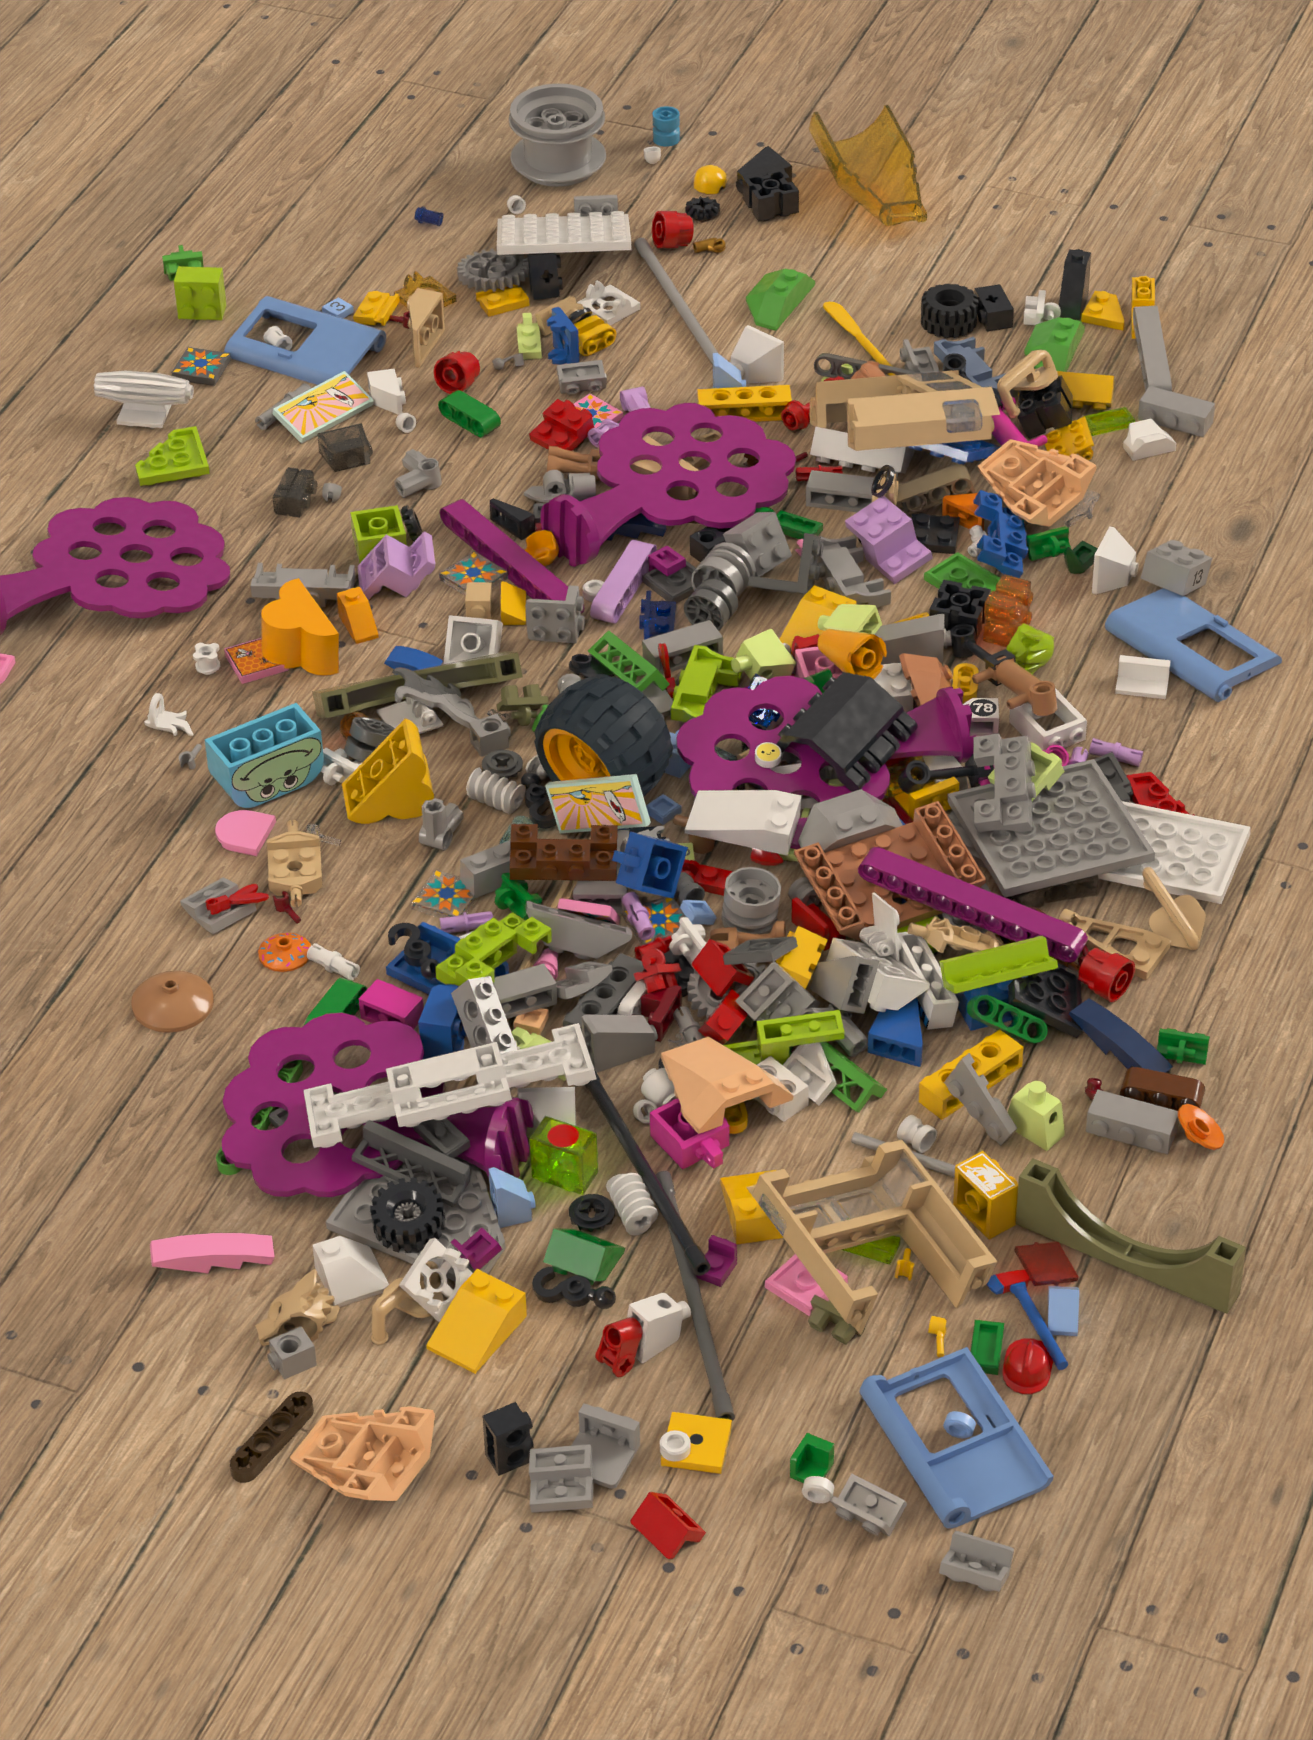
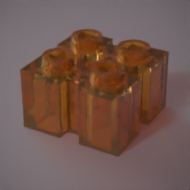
[983,574,1034,648]

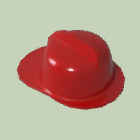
[1002,1338,1053,1394]

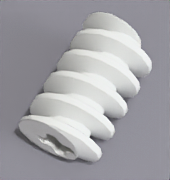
[466,767,526,814]
[606,1173,658,1236]

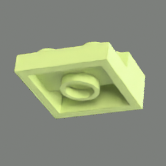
[988,742,1065,801]

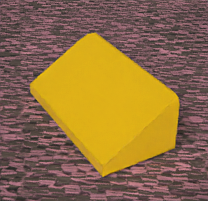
[501,581,526,625]

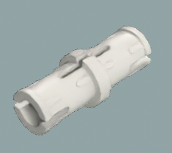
[307,943,360,981]

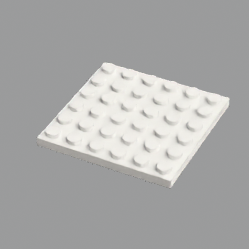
[497,211,631,255]

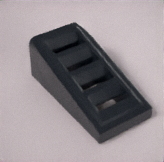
[489,498,535,540]

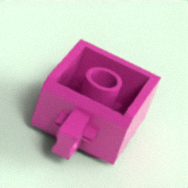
[650,1098,729,1170]

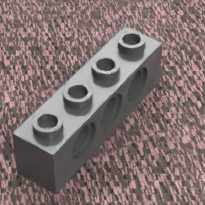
[563,953,647,1031]

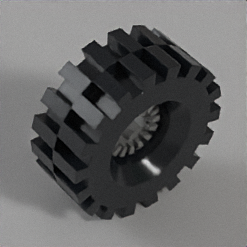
[370,1178,446,1253]

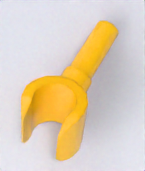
[895,1248,915,1281]
[928,1316,946,1357]

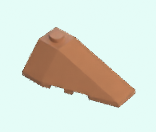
[899,653,953,707]

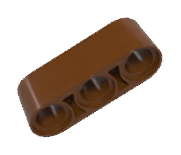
[1119,1067,1206,1111]

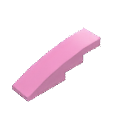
[150,1233,274,1273]

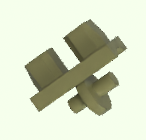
[496,684,549,726]
[808,1295,865,1345]

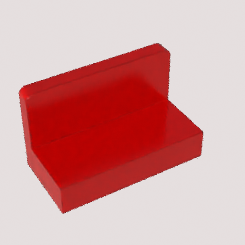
[791,897,846,951]
[691,939,755,997]
[630,1492,706,1559]

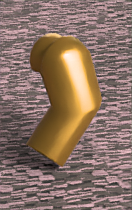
[693,237,726,253]

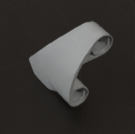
[524,470,596,503]

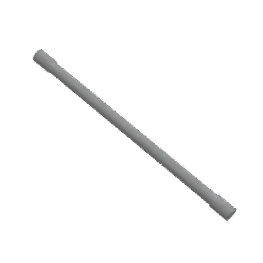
[634,237,719,366]

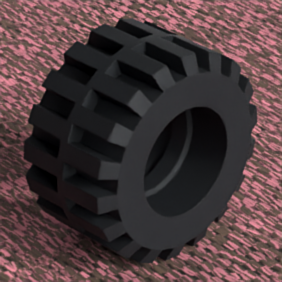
[921,283,978,338]

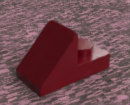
[641,985,682,1042]

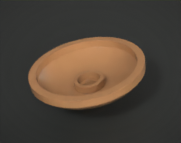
[131,971,214,1032]

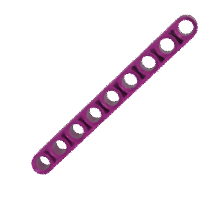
[439,499,585,614]
[858,847,1088,963]

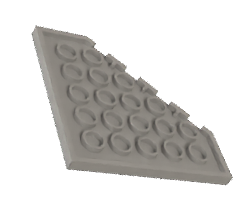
[326,1145,506,1282]

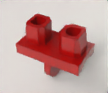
[634,949,681,993]

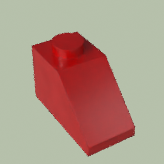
[698,989,748,1045]

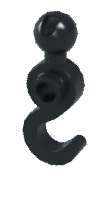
[521,772,557,829]
[388,923,440,980]
[532,1267,616,1309]

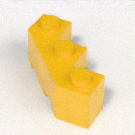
[775,926,827,989]

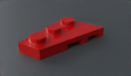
[1126,772,1195,816]

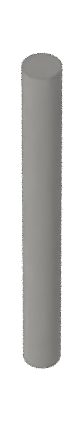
[851,1132,955,1177]

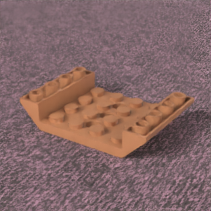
[794,801,986,941]

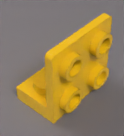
[888,777,960,820]

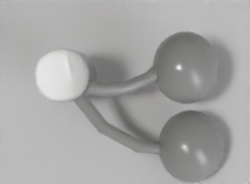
[492,353,524,370]

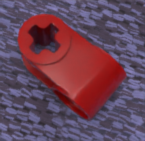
[595,1317,643,1378]

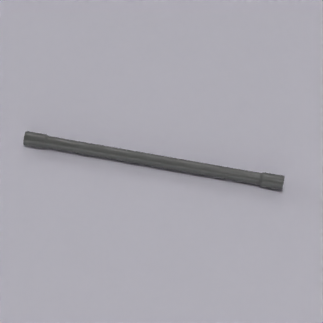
[656,1171,735,1421]

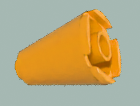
[818,629,887,679]

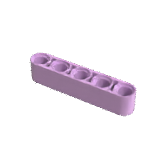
[590,540,657,623]

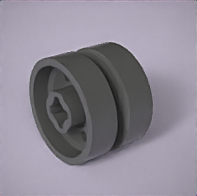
[684,579,738,631]
[344,717,395,762]

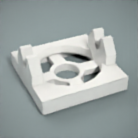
[577,280,640,325]
[399,1238,473,1322]

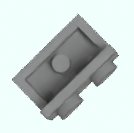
[574,195,618,216]
[899,339,940,381]
[556,360,607,394]
[830,1474,907,1536]
[939,1531,1014,1592]

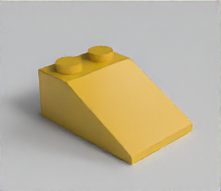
[779,585,857,654]
[720,1170,786,1245]
[426,1269,527,1374]

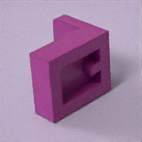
[648,546,686,576]
[696,1235,737,1287]

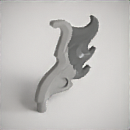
[392,667,479,728]

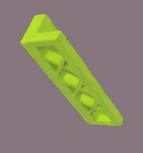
[939,936,1058,994]

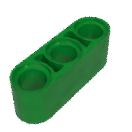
[438,390,501,438]
[304,977,367,1025]
[967,995,1048,1043]

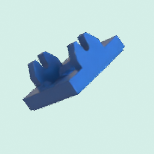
[547,307,579,365]

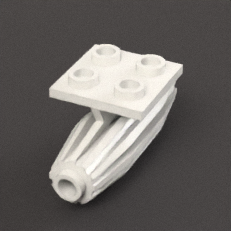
[94,370,194,428]

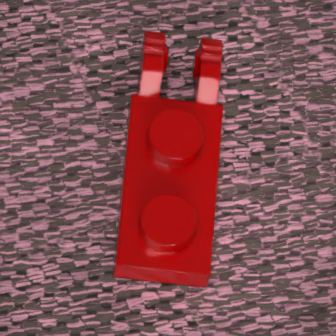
[681,859,733,896]

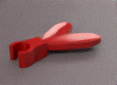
[658,643,676,699]
[206,884,269,915]

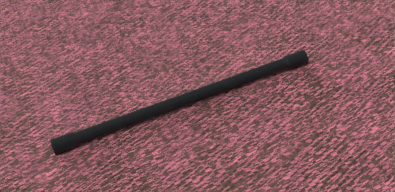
[585,1069,711,1276]

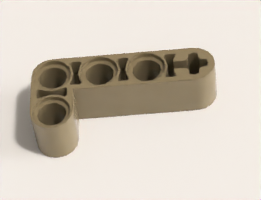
[896,464,976,516]

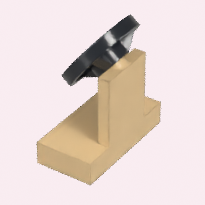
[535,296,592,335]
[871,465,899,506]

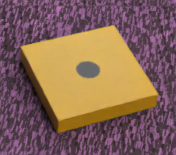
[661,1412,732,1474]

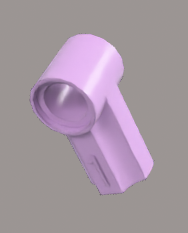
[620,386,651,412]

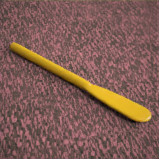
[823,301,895,376]

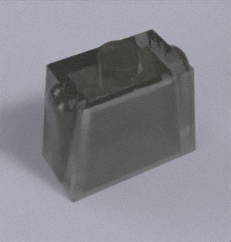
[317,423,373,472]

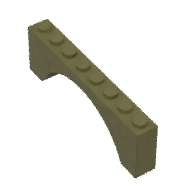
[312,651,523,718]
[1016,1158,1246,1314]

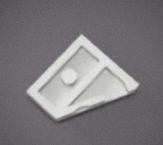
[783,1042,837,1106]

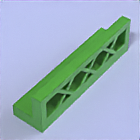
[588,630,670,692]
[789,1041,887,1113]

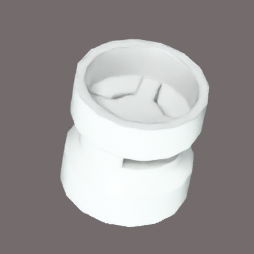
[897,1115,937,1153]

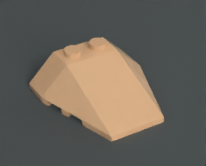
[977,439,1097,527]
[661,1037,794,1134]
[290,1406,435,1501]

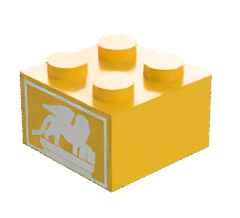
[953,1151,1018,1240]

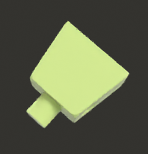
[818,604,882,635]
[731,629,796,683]
[1008,1081,1065,1151]

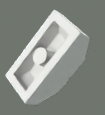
[1123,418,1176,461]

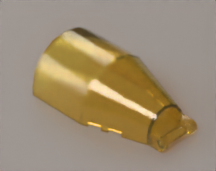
[809,105,927,226]

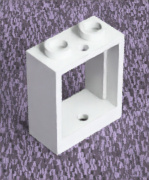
[1009,688,1087,750]

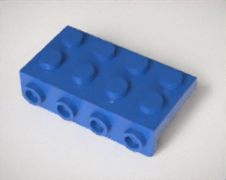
[386,922,509,994]

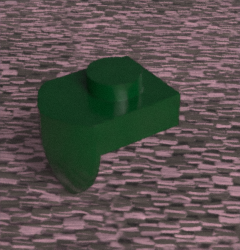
[1064,540,1098,574]

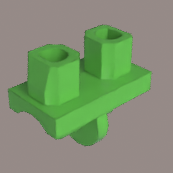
[162,245,204,281]

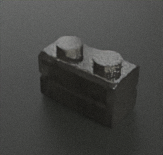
[273,467,318,518]

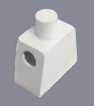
[627,1293,691,1363]

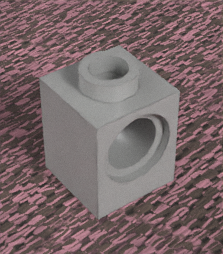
[469,714,511,757]
[267,1326,317,1380]

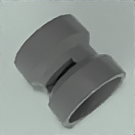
[674,872,705,904]

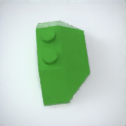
[746,268,815,331]
[1024,317,1085,372]

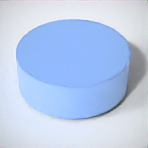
[943,1411,976,1439]

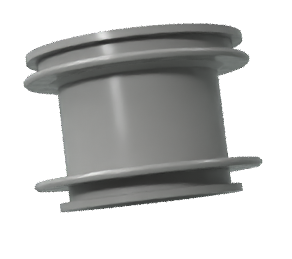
[509,84,606,187]

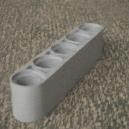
[1133,306,1172,392]

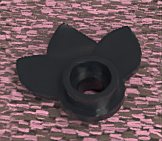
[569,654,615,678]

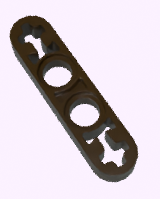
[230,1391,314,1483]

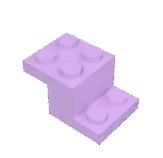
[845,496,933,584]
[357,531,435,600]

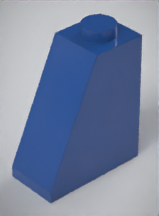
[868,997,923,1067]

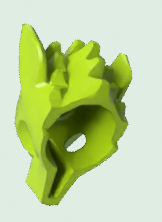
[1006,624,1054,675]

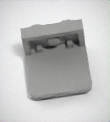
[525,585,585,643]
[571,1403,640,1489]

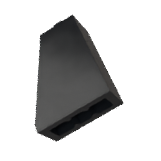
[736,146,792,194]
[1059,249,1091,321]

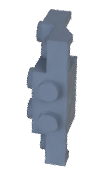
[934,337,1019,401]

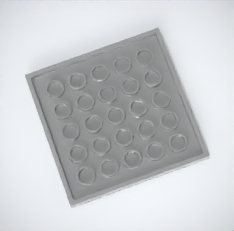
[948,759,1155,897]

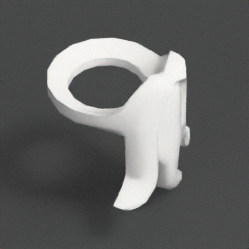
[144,693,193,736]

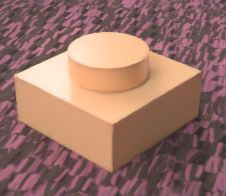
[514,1008,549,1035]

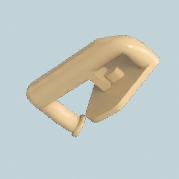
[997,350,1058,419]
[1142,867,1206,950]
[371,1261,444,1345]

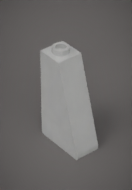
[875,614,944,666]
[573,830,629,914]

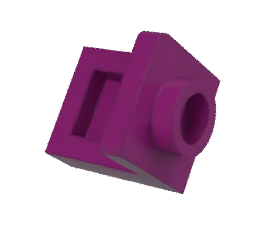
[450,1228,503,1271]

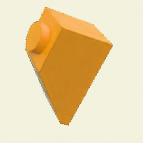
[337,587,379,644]

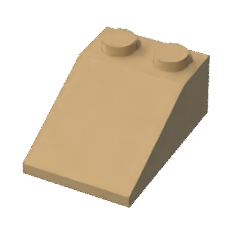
[407,288,445,368]

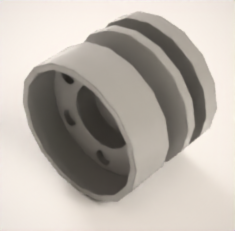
[691,542,756,598]
[721,867,781,934]

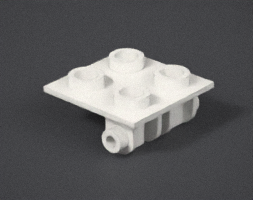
[377,697,443,734]
[859,893,902,961]

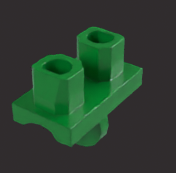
[1026,526,1071,561]
[494,872,542,920]
[1157,1028,1210,1065]

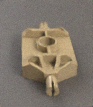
[267,820,322,907]
[907,917,1004,953]

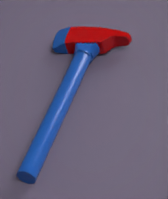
[987,1269,1068,1370]

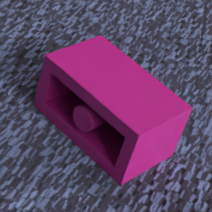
[359,979,424,1029]

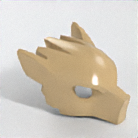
[255,1269,340,1346]

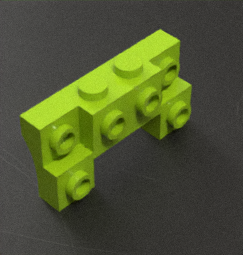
[671,645,743,722]
[436,912,552,986]

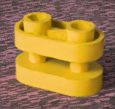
[574,315,617,356]

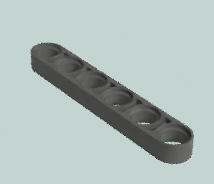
[814,353,936,387]

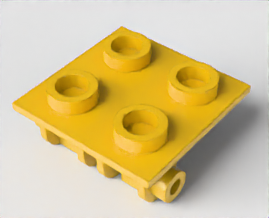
[1045,416,1095,461]

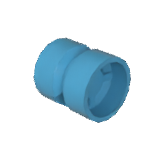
[652,106,680,147]

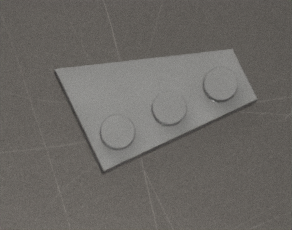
[944,1053,1017,1146]

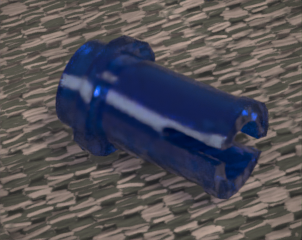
[414,206,444,227]

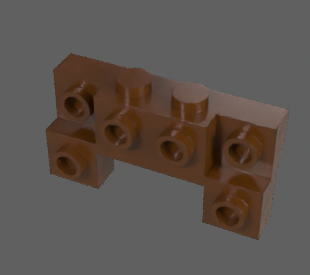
[509,824,618,881]

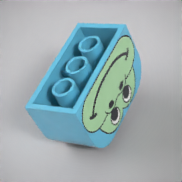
[205,703,324,808]

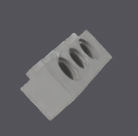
[451,976,518,1091]

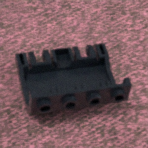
[776,672,918,792]

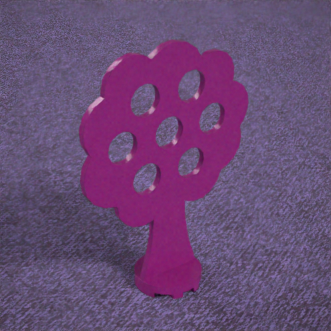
[540,403,796,567]
[0,497,230,635]
[676,676,976,850]
[222,1013,534,1197]

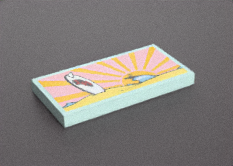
[272,371,374,444]
[545,774,651,833]

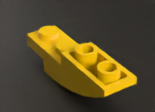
[1131,276,1155,339]

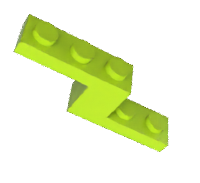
[723,1010,845,1065]

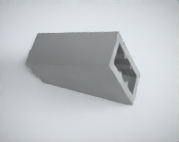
[810,956,880,1014]
[581,1015,657,1072]

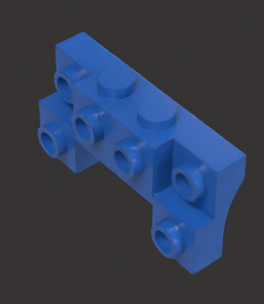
[973,490,1028,583]

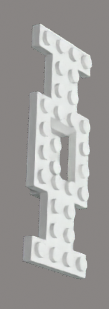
[304,1023,596,1148]

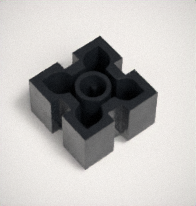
[743,169,799,222]
[1018,375,1073,439]
[929,580,991,642]

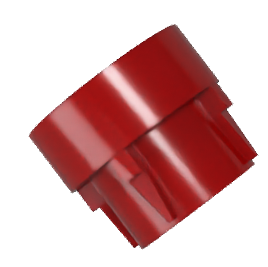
[652,211,694,249]
[433,351,480,394]
[1078,948,1135,1002]

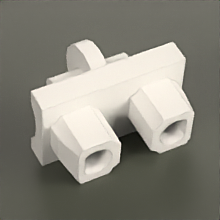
[1024,290,1061,325]
[321,748,362,785]
[669,917,706,967]

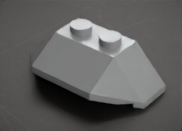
[798,789,903,853]
[525,901,632,960]

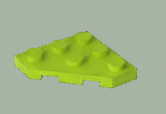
[135,426,210,486]

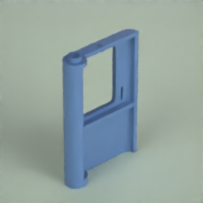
[224,296,386,385]
[1105,588,1282,702]
[859,1347,1054,1528]

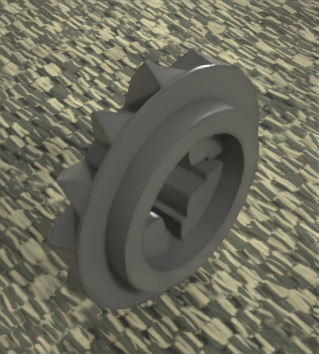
[482,750,523,779]

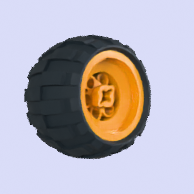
[534,674,673,797]

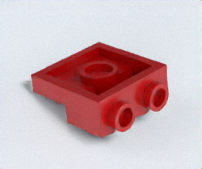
[529,399,595,451]

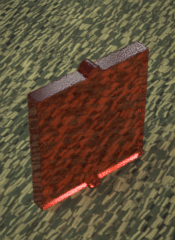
[1014,1242,1079,1286]

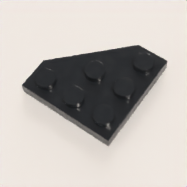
[1008,963,1083,1038]

